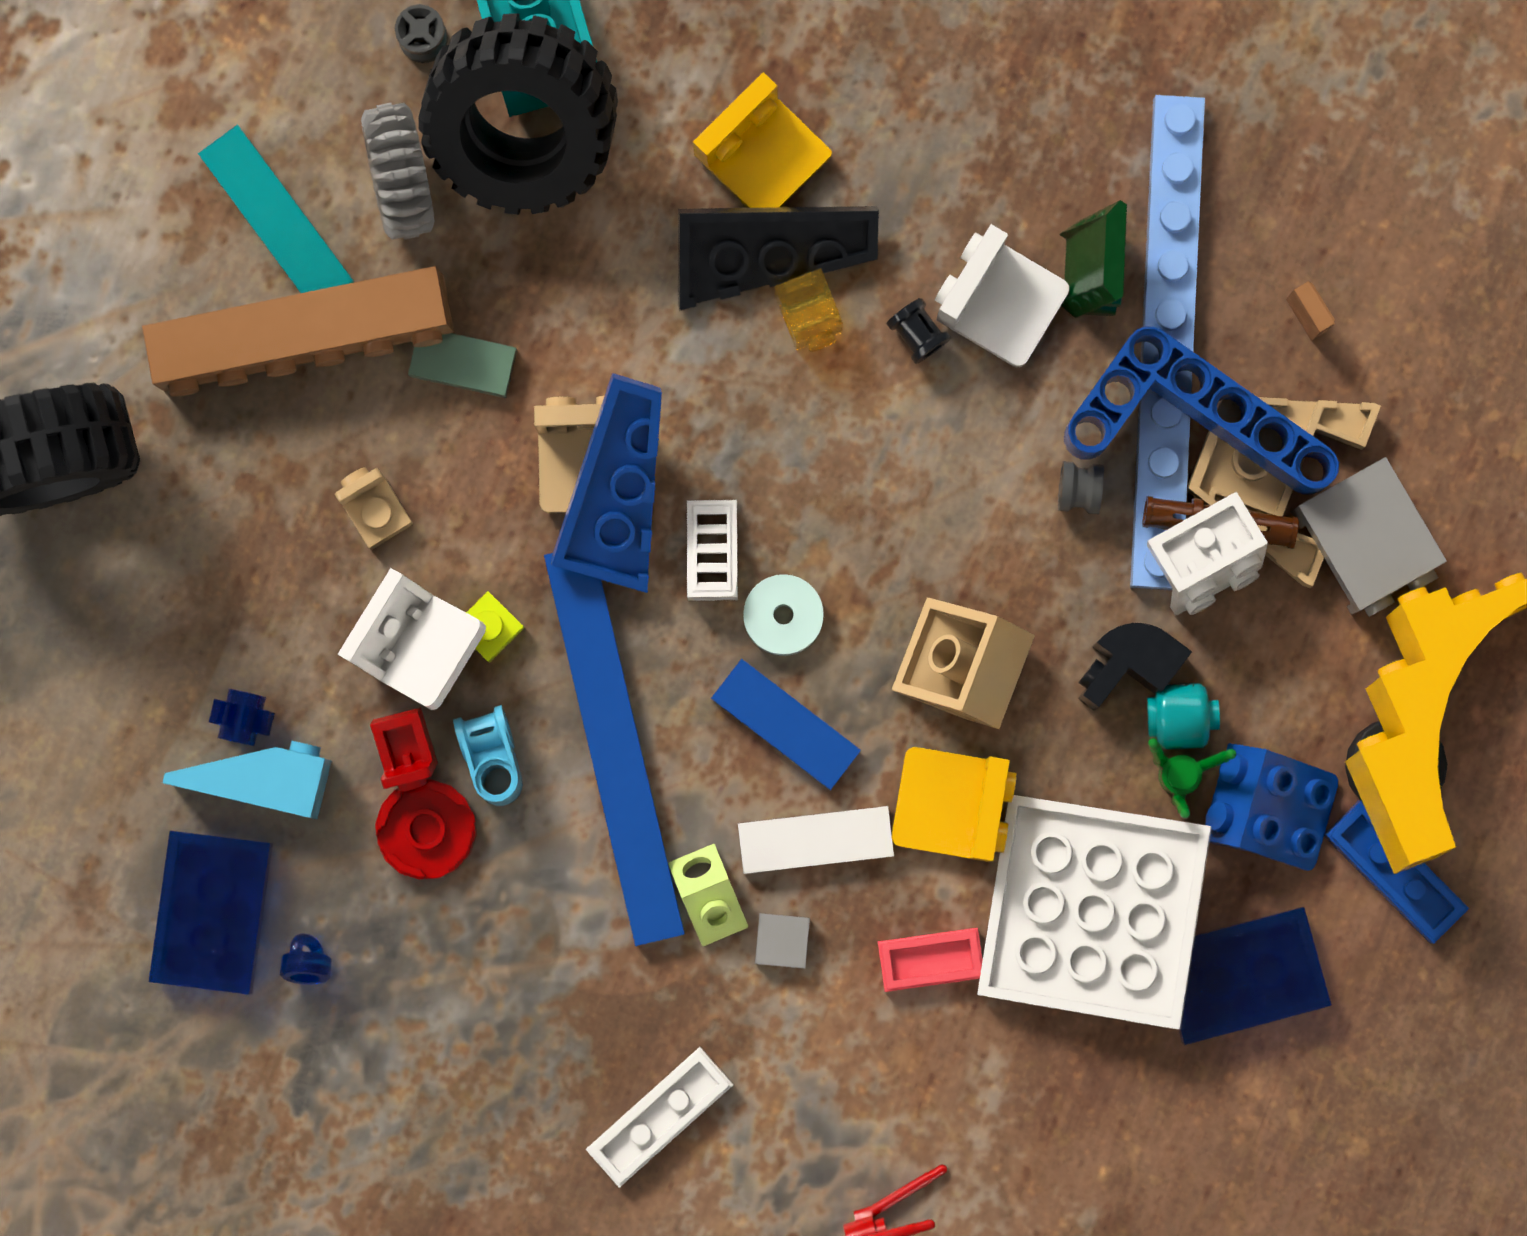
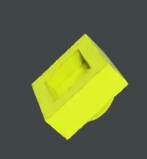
[466,591,525,663]

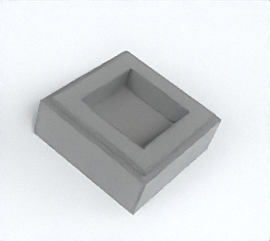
[755,913,810,969]

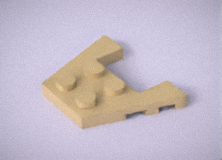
[1187,397,1381,588]

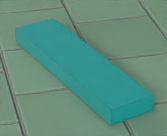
[198,124,354,293]

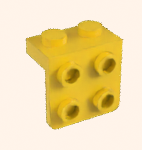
[892,747,1017,862]

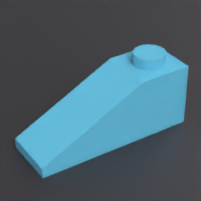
[162,741,332,819]

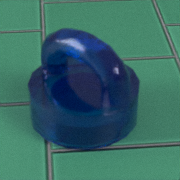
[280,933,332,985]

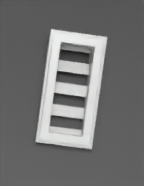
[687,500,738,601]

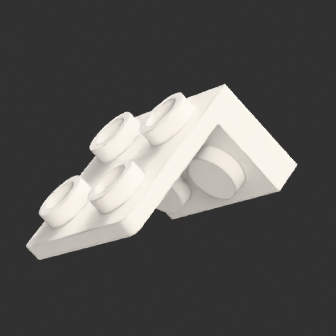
[1147,492,1268,616]

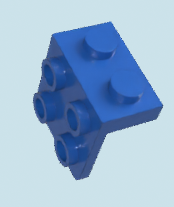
[1205,743,1338,871]

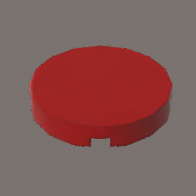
[375,779,477,880]

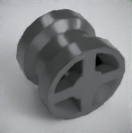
[394,4,448,63]
[1058,461,1104,514]

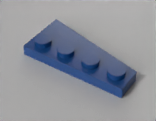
[551,373,662,593]

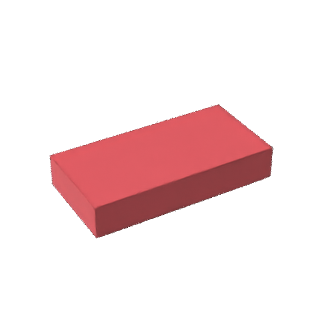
[877,928,983,992]

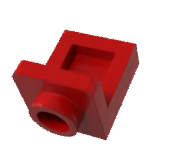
[370,707,438,791]

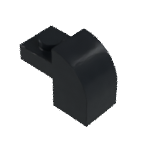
[1078,623,1192,710]

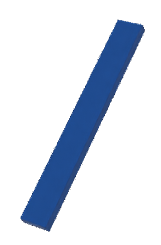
[544,553,685,946]

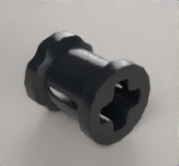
[886,298,951,364]

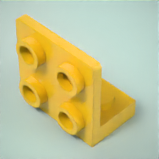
[693,72,832,208]

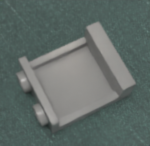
[1291,457,1447,617]

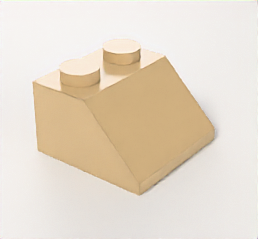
[891,597,1035,729]

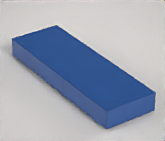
[711,658,861,790]
[1324,800,1469,944]

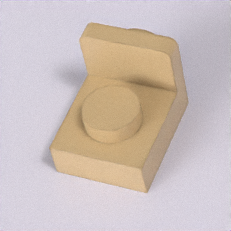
[335,467,414,550]

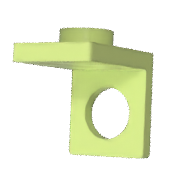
[668,844,748,946]

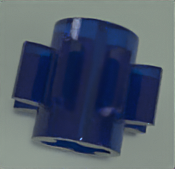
[208,689,275,746]

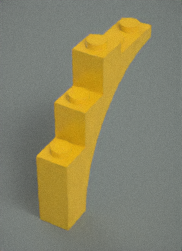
[1345,572,1527,874]

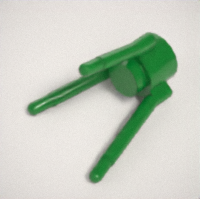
[1148,738,1236,819]

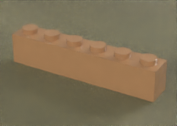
[142,266,454,396]

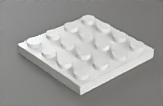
[977,795,1212,1030]

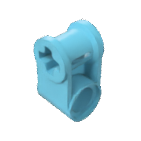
[453,705,523,806]

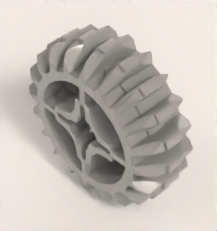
[361,103,435,240]

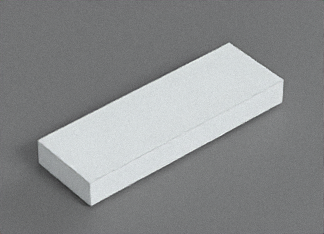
[738,806,894,874]
[586,1047,734,1188]

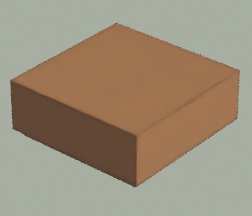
[1286,281,1335,341]

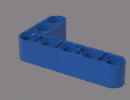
[1064,326,1339,495]

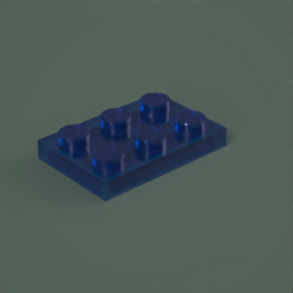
[149,831,273,995]
[1178,907,1332,1045]

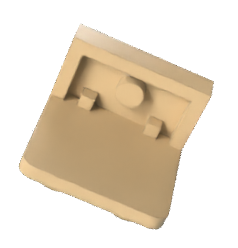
[534,396,604,513]

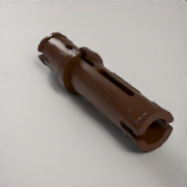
[1142,496,1299,549]

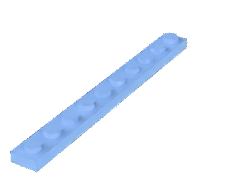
[1130,95,1205,590]

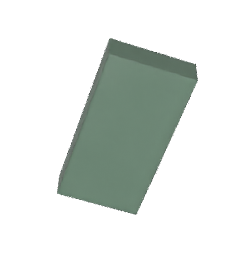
[408,333,517,398]

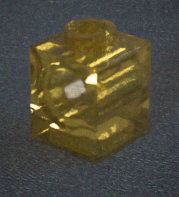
[774,268,843,352]

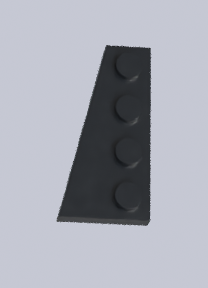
[678,206,879,311]

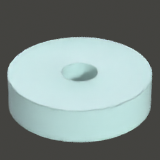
[743,575,823,656]

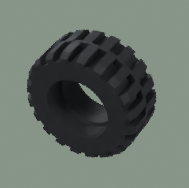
[418,14,618,215]
[0,383,140,516]

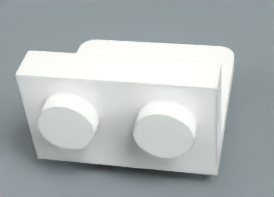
[935,224,1069,367]
[338,568,486,710]

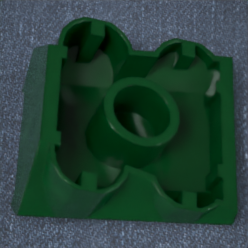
[1059,200,1127,318]

